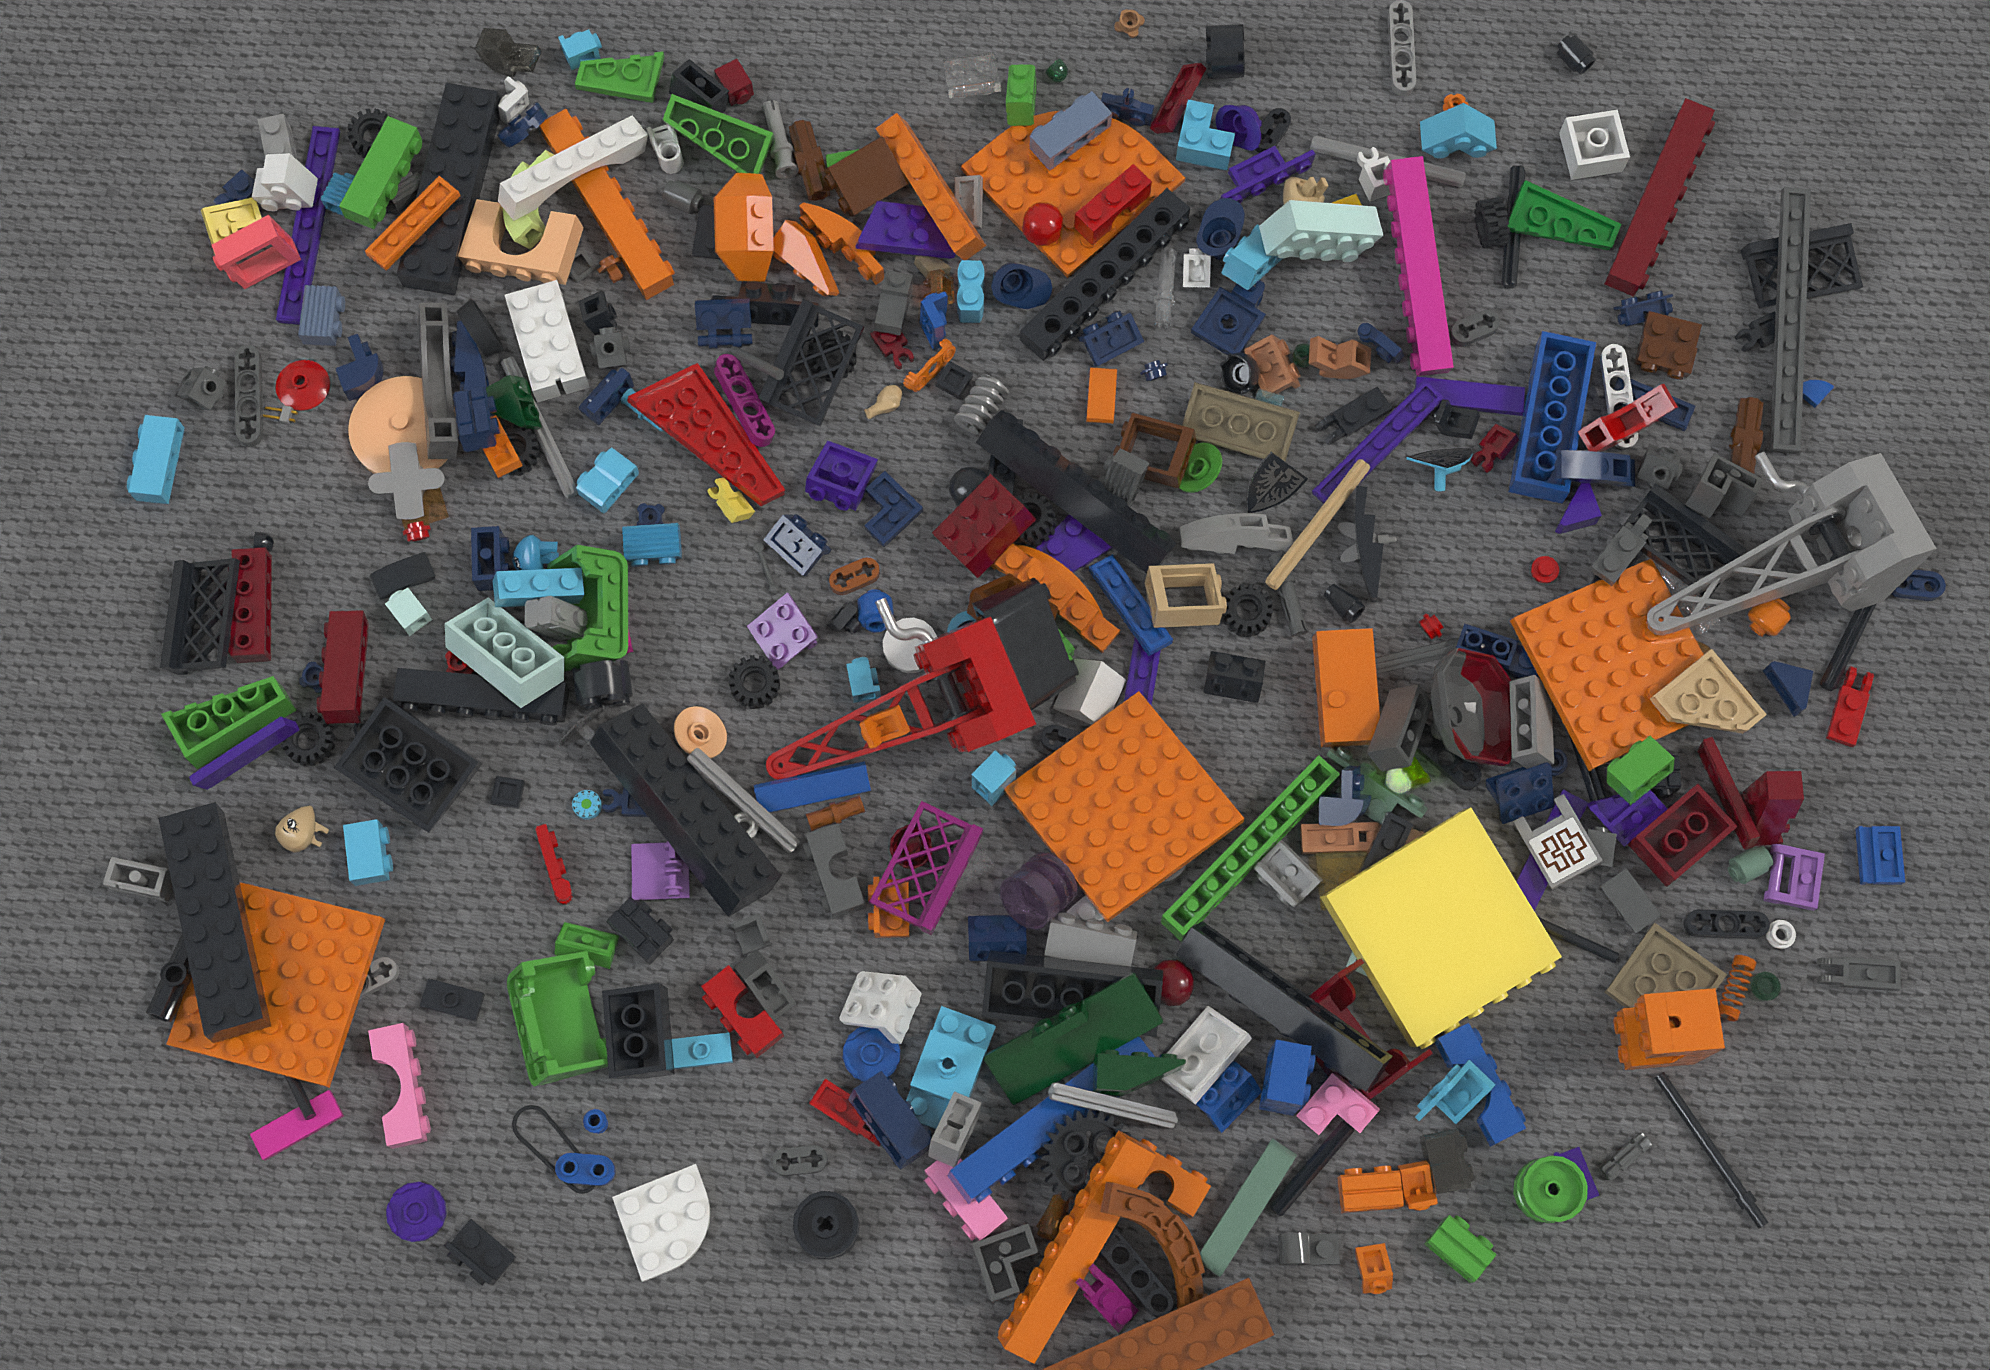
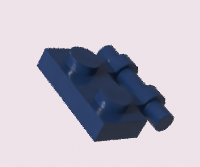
[695,298,753,349]
[1357,323,1404,364]

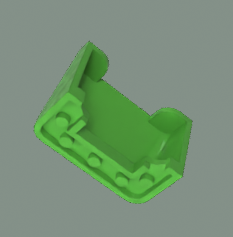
[547,545,628,672]
[507,951,608,1086]

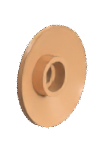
[674,706,727,759]

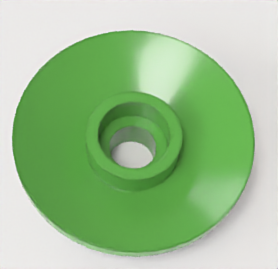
[1180,443,1222,493]

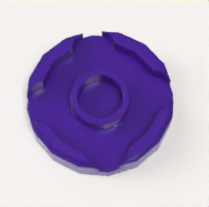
[386,1182,447,1242]

